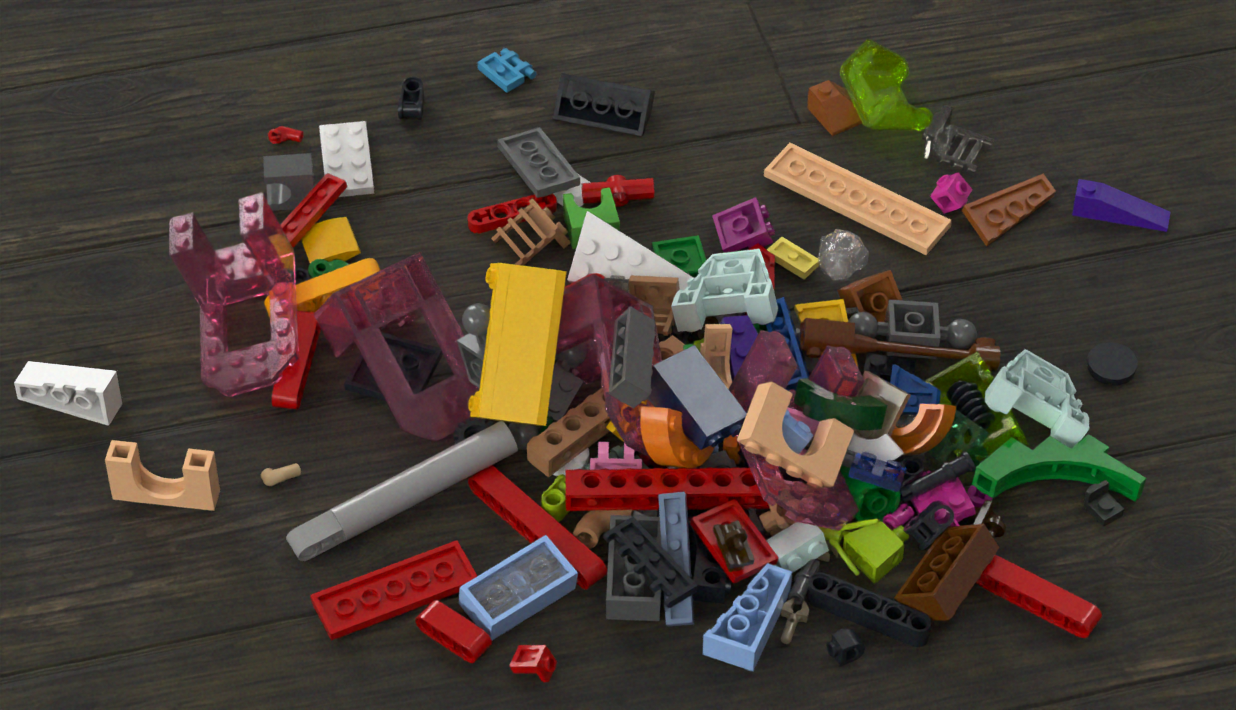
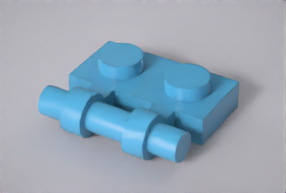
[477,48,537,93]

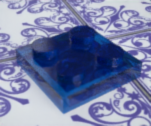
[848,452,907,493]

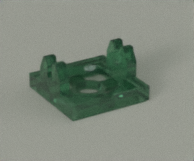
[927,410,989,467]

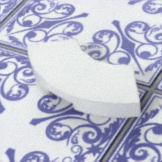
[847,432,904,466]

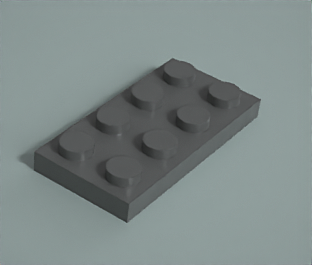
[498,127,580,198]

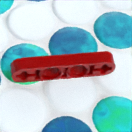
[468,194,557,233]

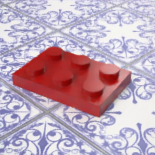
[690,499,779,584]

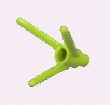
[816,519,879,576]

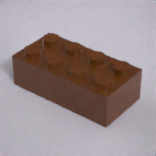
[894,524,999,621]

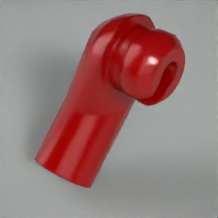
[268,126,304,144]

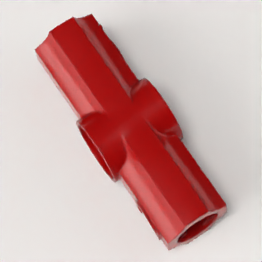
[581,175,655,207]

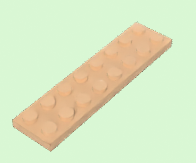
[764,143,951,255]

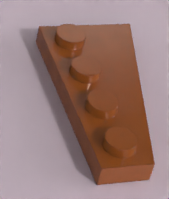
[962,174,1056,246]

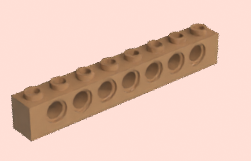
[527,335,685,477]

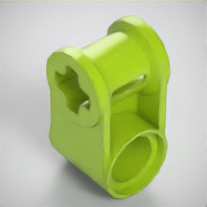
[541,474,569,522]

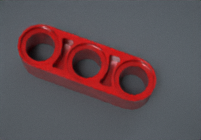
[415,600,492,663]

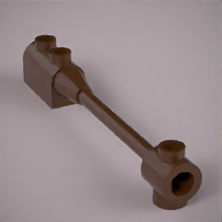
[799,318,1001,376]

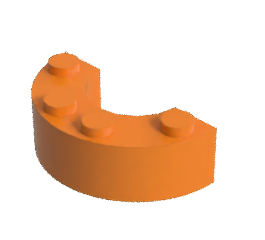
[890,404,956,456]
[640,406,715,468]

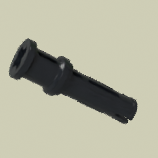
[899,451,976,504]

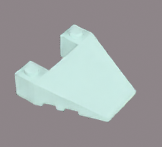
[671,249,778,332]
[985,349,1089,448]

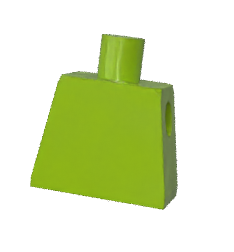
[843,521,909,584]

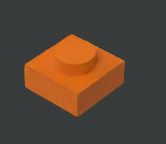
[723,434,743,464]

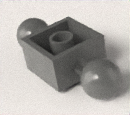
[848,300,977,359]
[457,303,490,388]
[508,335,588,450]

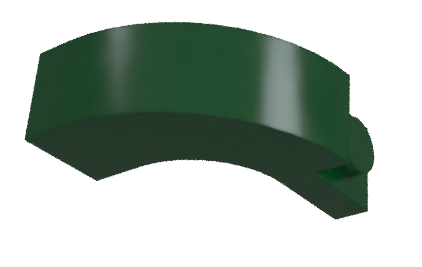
[793,378,888,430]

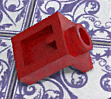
[509,645,557,682]

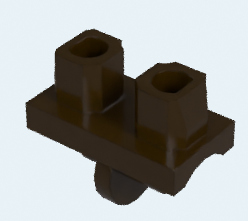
[962,500,1006,538]
[713,520,755,572]

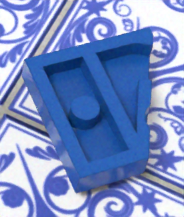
[890,365,941,415]

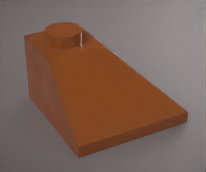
[807,80,871,136]
[837,270,902,322]

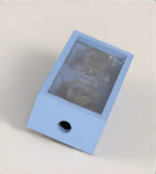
[458,535,578,640]

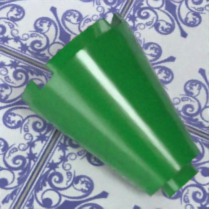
[836,463,900,522]

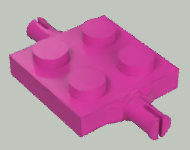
[911,471,976,527]

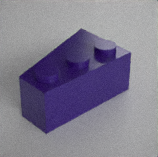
[720,315,785,398]

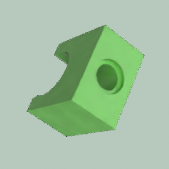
[563,188,620,249]

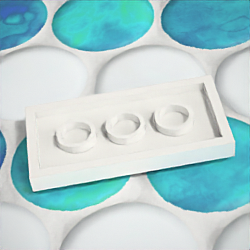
[319,121,374,197]

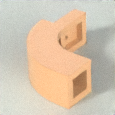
[700,324,737,399]

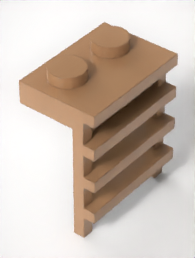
[491,198,571,266]
[628,275,680,336]

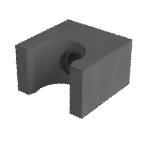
[263,153,315,211]

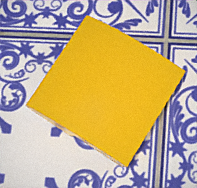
[301,217,361,269]

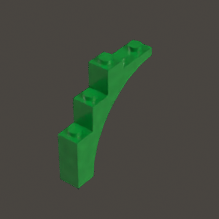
[972,434,1147,502]

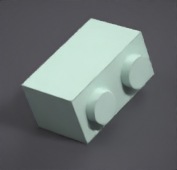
[766,516,829,573]

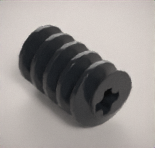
[946,381,996,436]

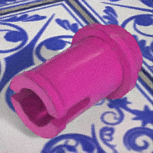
[883,504,914,531]

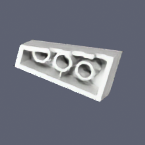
[14,361,122,426]

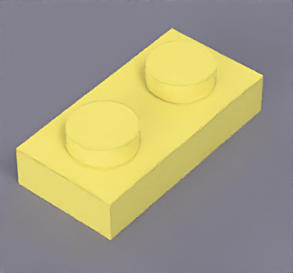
[767,237,820,279]

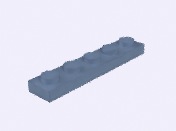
[659,492,694,627]

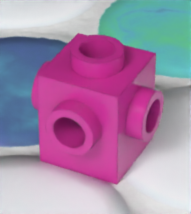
[930,172,972,214]

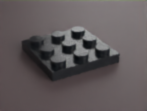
[344,330,443,409]

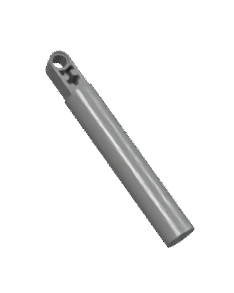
[286,421,518,561]

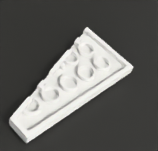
[568,211,695,297]

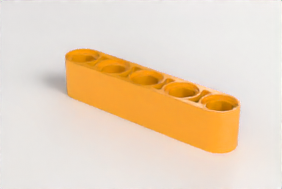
[264,258,385,325]

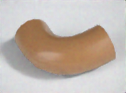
[573,510,636,548]

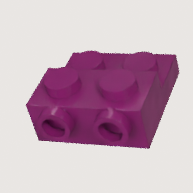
[712,197,775,253]

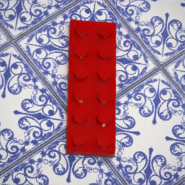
[310,540,477,641]

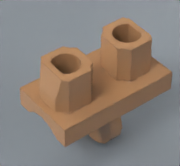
[759,500,805,537]

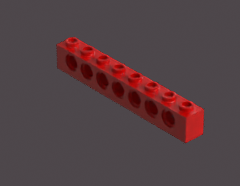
[565,467,777,511]

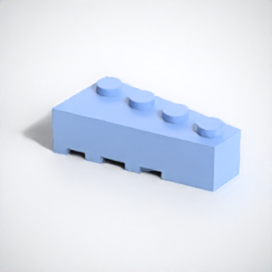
[703,563,792,671]

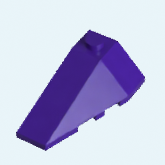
[1072,179,1170,232]

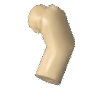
[261,463,301,486]

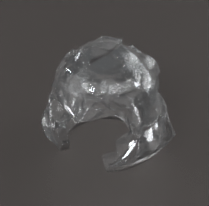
[818,229,869,281]

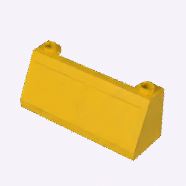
[468,263,566,426]

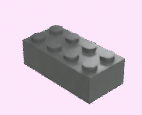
[606,515,661,621]

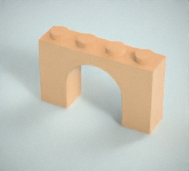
[737,382,854,490]
[105,440,220,511]

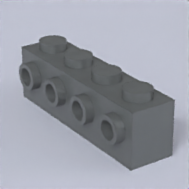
[609,306,655,408]

